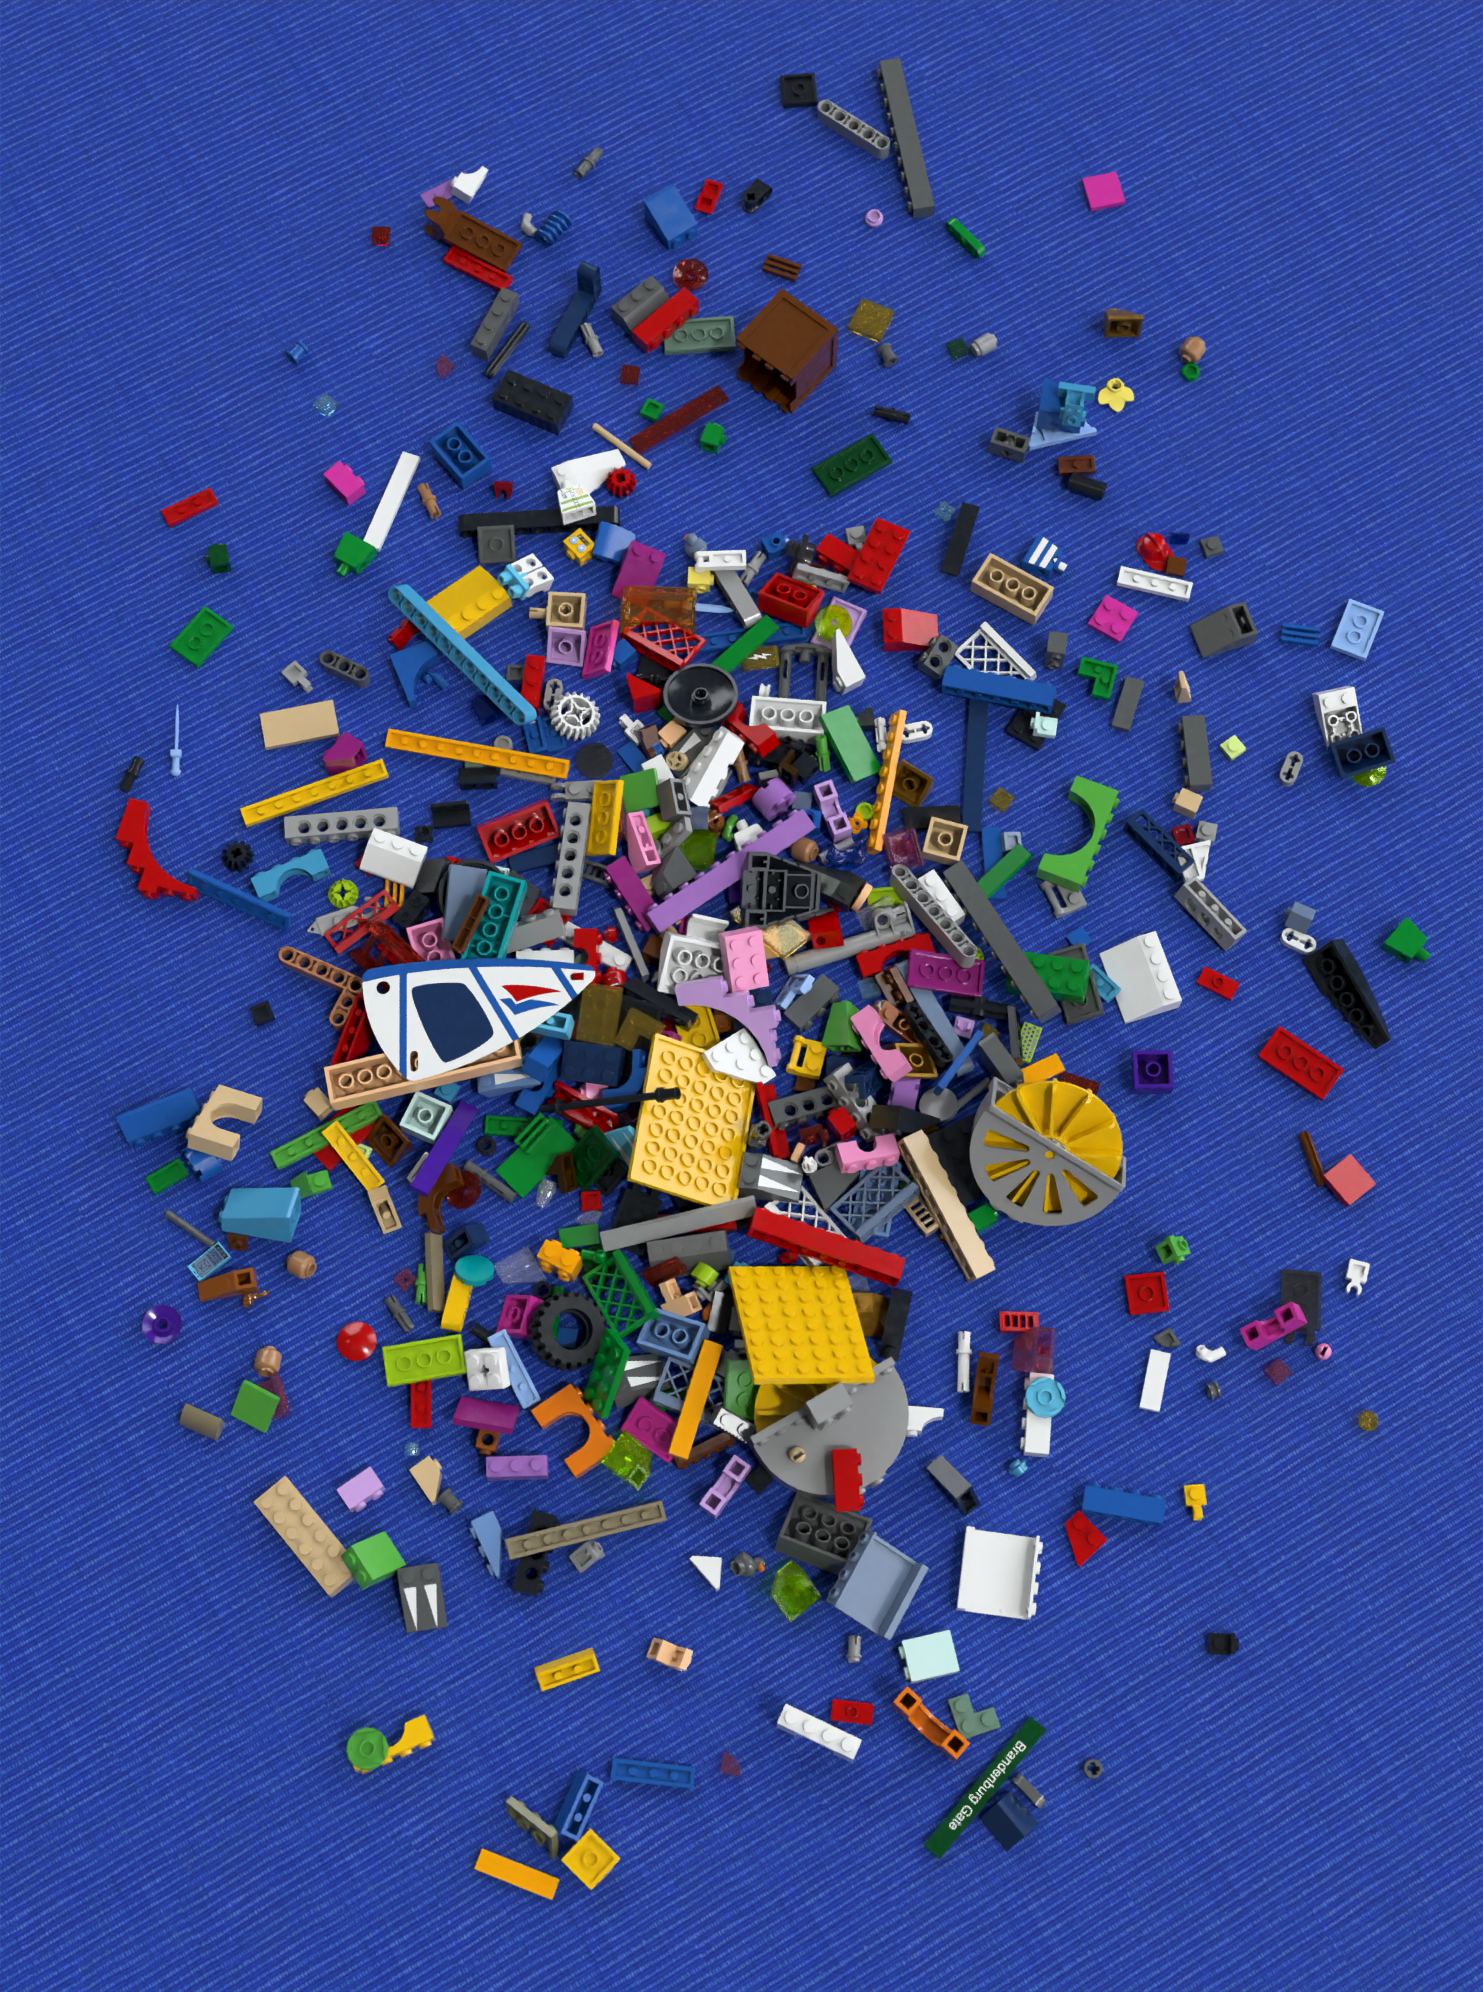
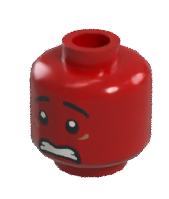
[602,967,628,994]

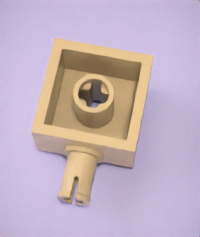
[529,592,587,635]

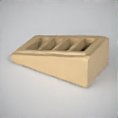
[1174,671,1191,703]
[905,1195,940,1238]

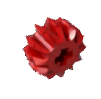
[606,466,637,498]

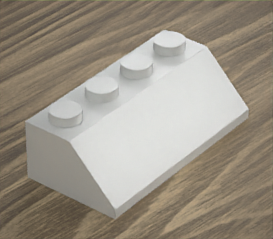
[749,696,827,745]

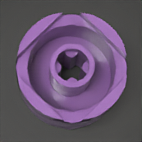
[752,777,797,822]
[887,1078,921,1110]

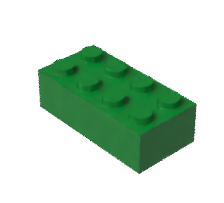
[1006,952,1091,1004]

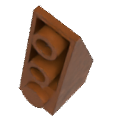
[873,1000,924,1044]
[198,1267,259,1302]

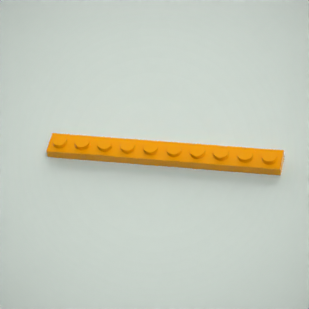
[385,729,570,780]

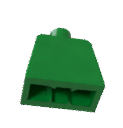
[334,531,377,578]
[1381,917,1431,964]

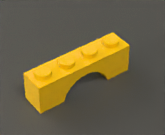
[353,1715,435,1774]

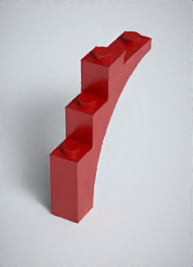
[116,798,200,902]

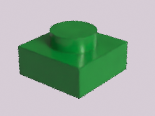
[640,398,664,422]

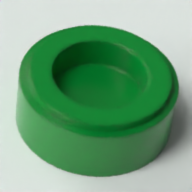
[1182,363,1200,382]

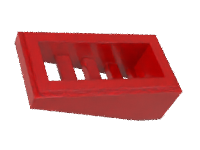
[998,1311,1039,1334]

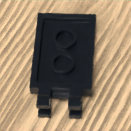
[611,1183,663,1257]

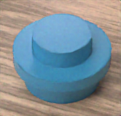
[1009,1459,1028,1477]

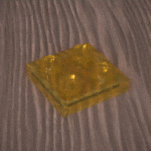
[848,298,895,343]

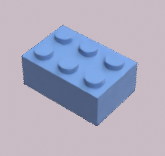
[636,1308,710,1367]

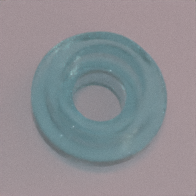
[402,1442,422,1456]

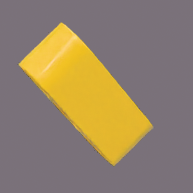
[441,1273,473,1333]

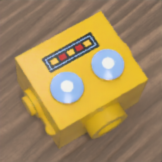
[563,528,594,566]

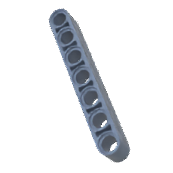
[893,959,974,1078]

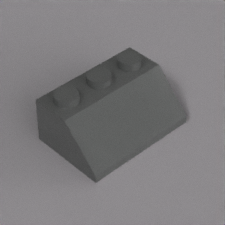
[611,276,670,338]

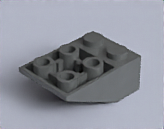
[1190,601,1258,658]

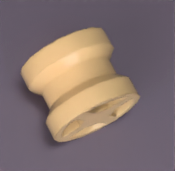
[666,751,689,771]

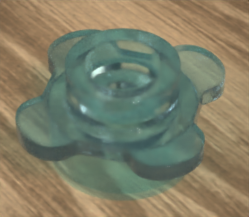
[934,501,956,521]

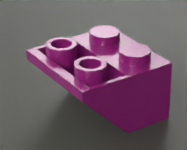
[322,732,368,775]

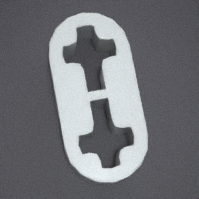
[901,721,933,744]
[1280,928,1316,955]

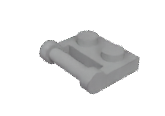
[1040,881,1087,918]

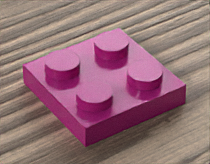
[1088,595,1138,644]

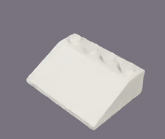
[657,931,729,995]
[1099,931,1182,1024]

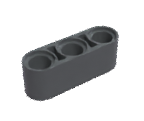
[319,650,371,688]

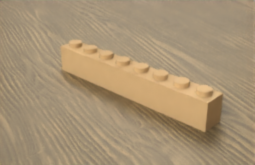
[897,1129,995,1283]

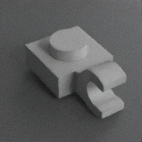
[845,525,866,552]
[281,660,313,693]

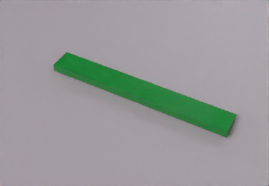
[657,615,779,724]

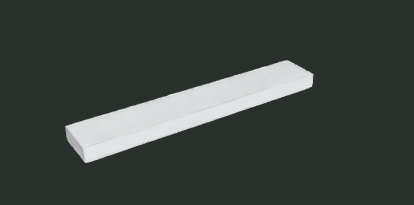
[363,452,420,552]

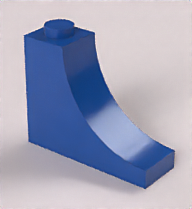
[390,640,441,709]

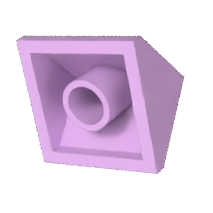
[546,626,587,667]

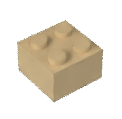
[921,817,968,866]

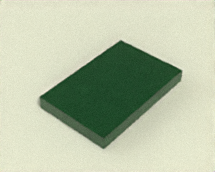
[571,1125,620,1192]

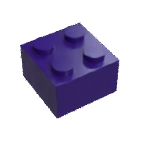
[1130,1050,1174,1095]

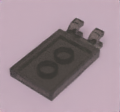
[1280,1269,1322,1346]

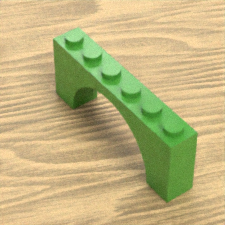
[1036,775,1120,893]

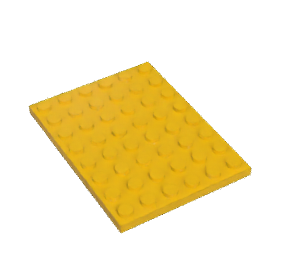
[627,1033,755,1206]
[728,1266,875,1385]

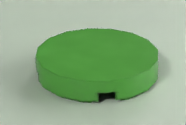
[346,1727,389,1770]

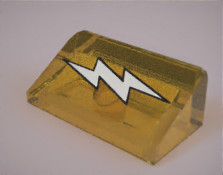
[742,645,780,671]

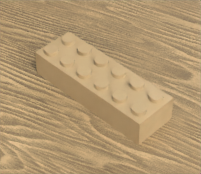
[254,1476,355,1598]

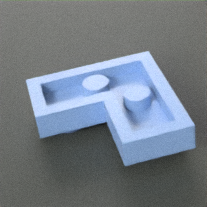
[772,974,815,1010]

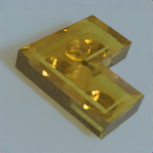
[614,1007,666,1051]

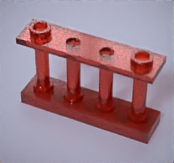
[349,917,426,991]

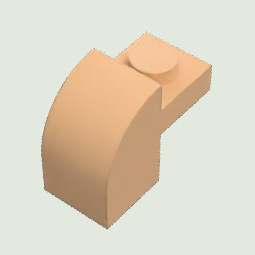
[659,1278,702,1317]
[646,1638,693,1671]

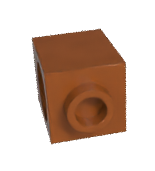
[475,1429,502,1456]

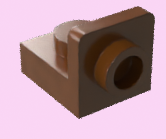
[227,1232,249,1251]

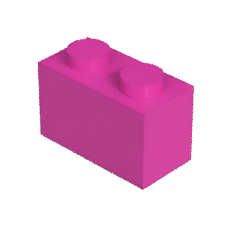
[323,461,365,506]

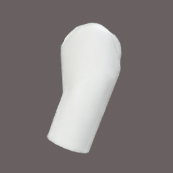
[1196,1345,1226,1363]

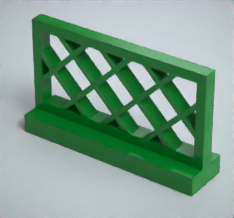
[582,1248,661,1339]

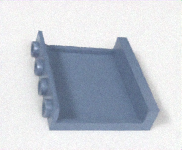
[826,1529,929,1640]

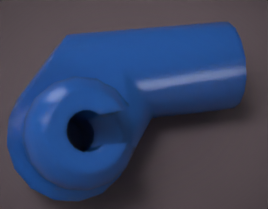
[422,671,449,690]

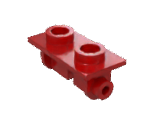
[387,617,419,651]

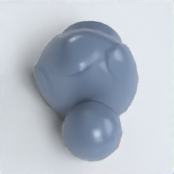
[684,533,707,559]

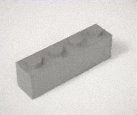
[507,909,566,954]

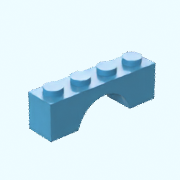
[250,848,331,902]

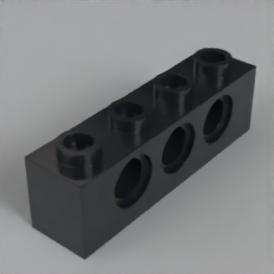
[512,1510,560,1598]

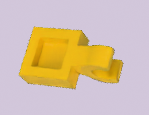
[1183,1484,1207,1521]

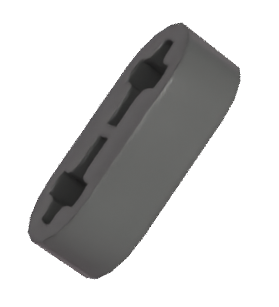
[1012,1773,1047,1810]

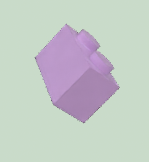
[337,1467,386,1512]

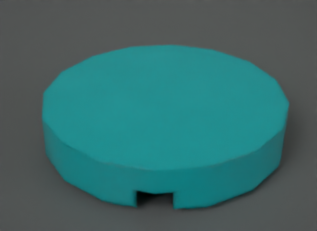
[454,1255,494,1286]

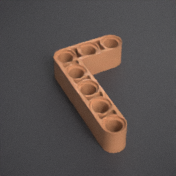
[279,946,363,1032]

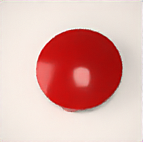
[337,1322,377,1361]

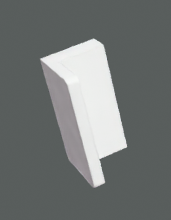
[685,914,729,943]

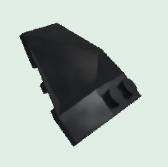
[739,851,821,929]

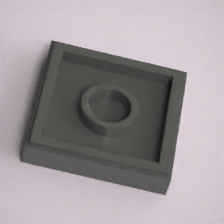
[477,525,516,564]

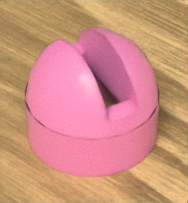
[1315,1343,1332,1360]

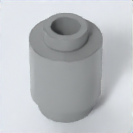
[970,332,998,357]

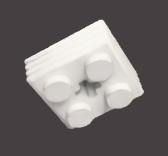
[464,1347,510,1391]

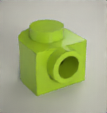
[691,1261,719,1289]

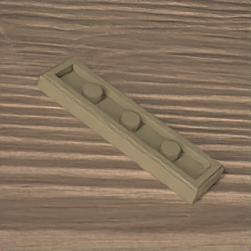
[425,1232,445,1313]

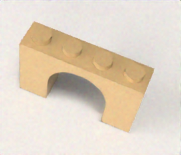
[186,1085,263,1161]

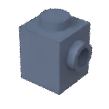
[1284,901,1317,935]

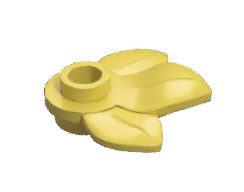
[1098,378,1134,412]

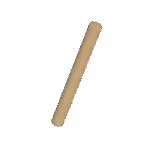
[592,423,652,469]

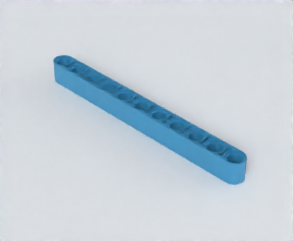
[388,584,537,726]

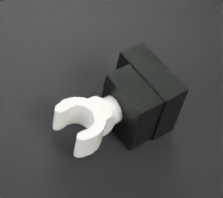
[855,708,875,732]

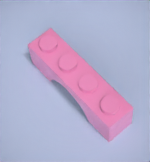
[851,1005,913,1083]

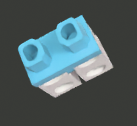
[497,553,554,601]

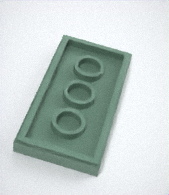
[664,316,736,355]

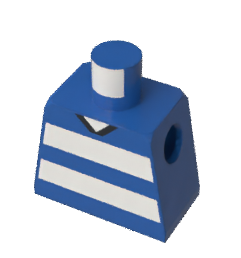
[1021,534,1068,578]

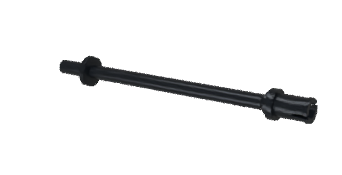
[540,1087,681,1116]

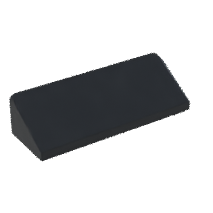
[903,805,961,830]

